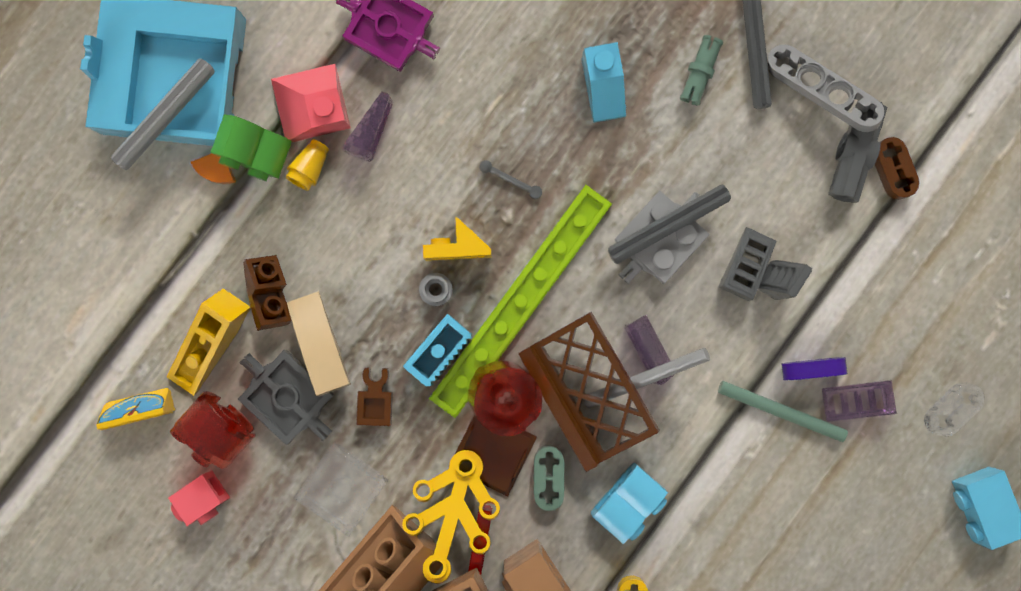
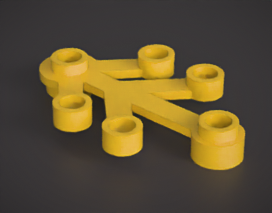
[402,450,500,584]

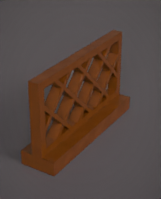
[518,311,660,472]

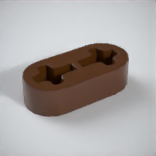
[875,137,920,200]

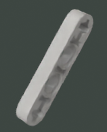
[768,45,884,132]

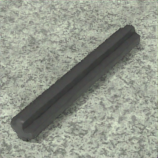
[742,0,772,109]
[608,185,731,264]

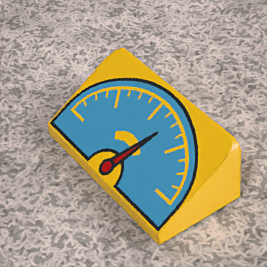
[96,388,175,431]

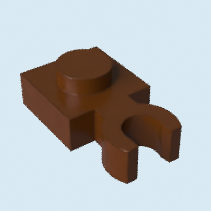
[356,367,393,426]

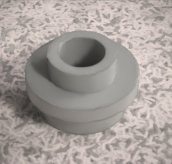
[419,273,453,306]

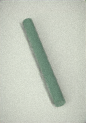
[718,381,848,442]

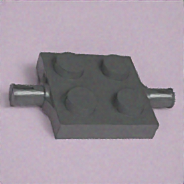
[238,350,335,445]

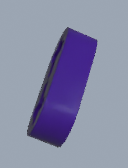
[781,357,848,380]

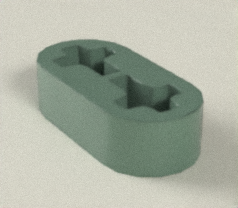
[534,445,564,511]

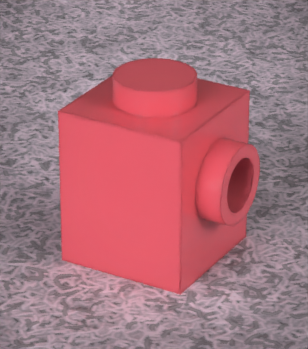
[168,470,230,526]

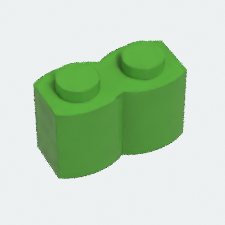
[210,114,292,182]

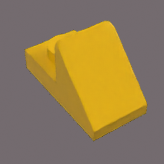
[423,217,492,261]

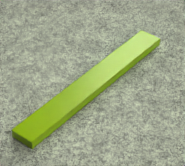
[429,185,612,418]

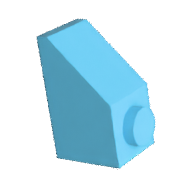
[581,42,626,123]

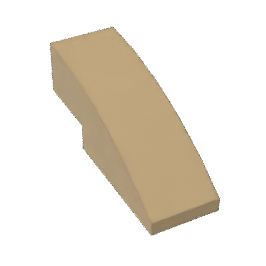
[287,291,351,396]

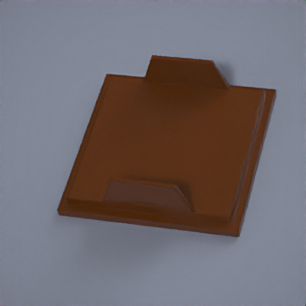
[455,407,537,497]

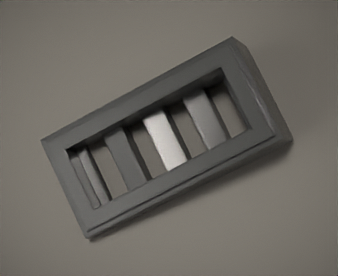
[718,227,777,301]
[758,260,812,300]

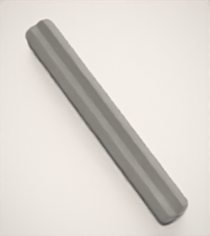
[111,58,215,170]

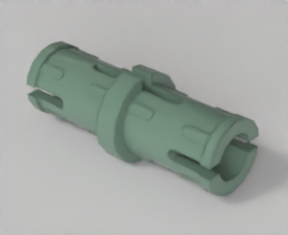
[680,35,723,106]

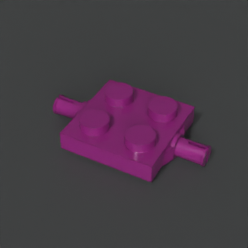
[336,0,440,72]

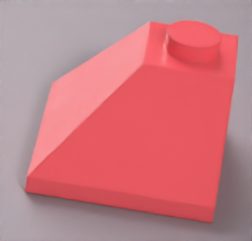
[271,64,351,142]

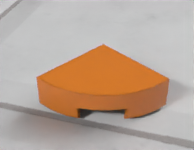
[191,153,236,184]

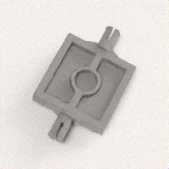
[615,191,710,285]

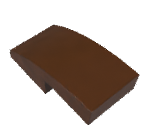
[243,255,292,331]

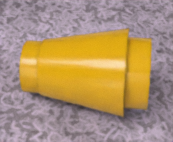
[286,139,329,191]

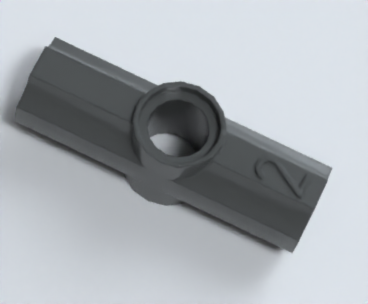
[828,101,888,203]

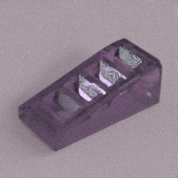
[342,91,393,162]
[822,380,897,422]

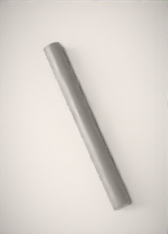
[583,348,710,408]

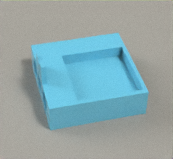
[80,0,247,146]

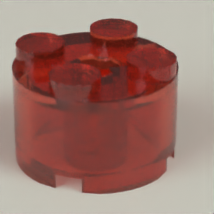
[468,360,543,436]
[170,391,256,469]

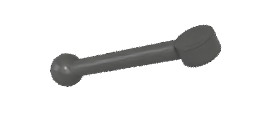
[479,160,542,199]

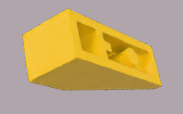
[167,288,251,396]

